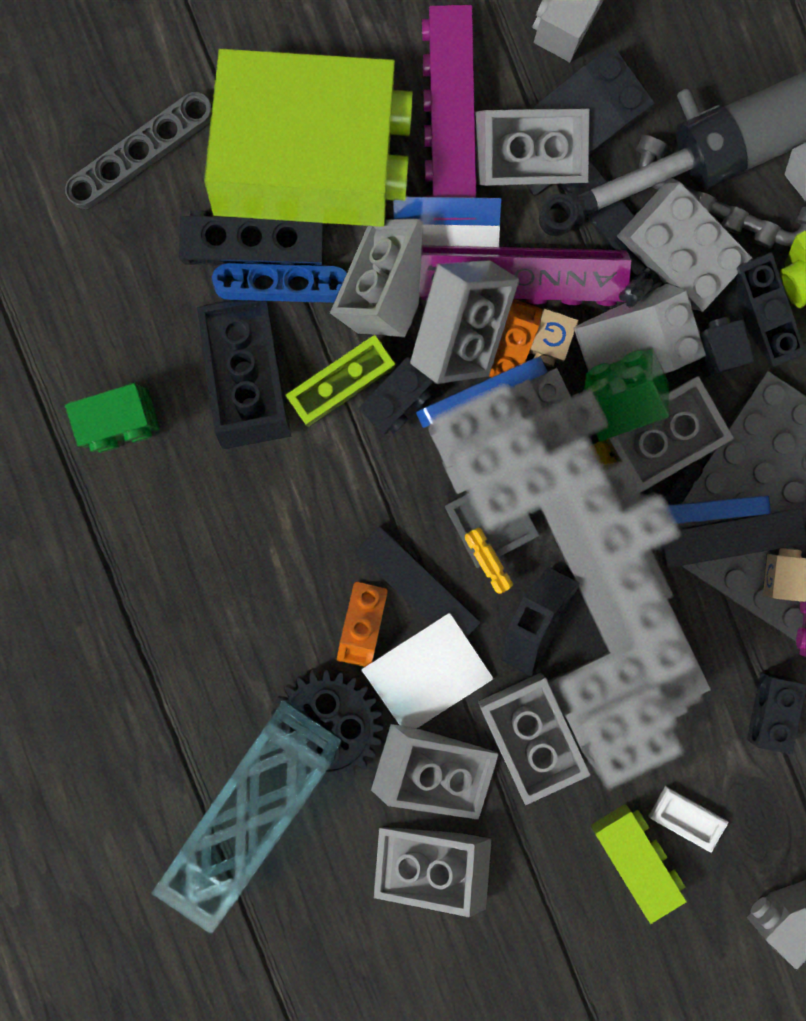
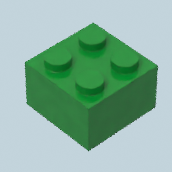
[584,348,669,442]
[65,383,160,453]

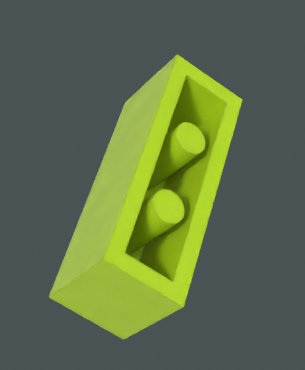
[286,335,395,427]
[590,804,686,924]

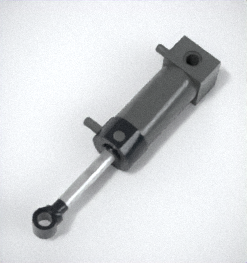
[539,71,806,237]

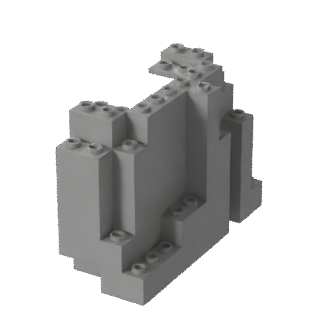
[428,368,711,788]

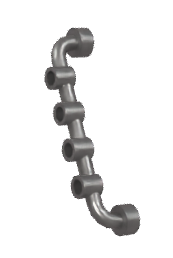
[636,135,806,248]

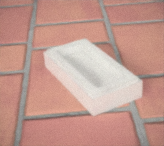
[649,786,729,853]

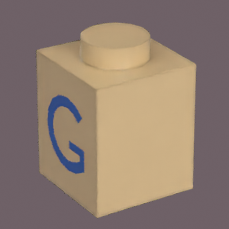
[529,309,578,367]
[763,548,806,602]

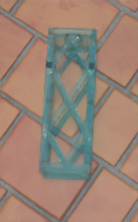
[152,701,341,934]

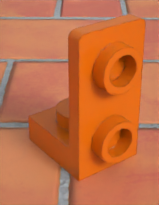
[489,299,543,377]
[337,582,388,667]

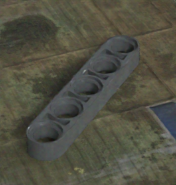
[65,92,213,209]

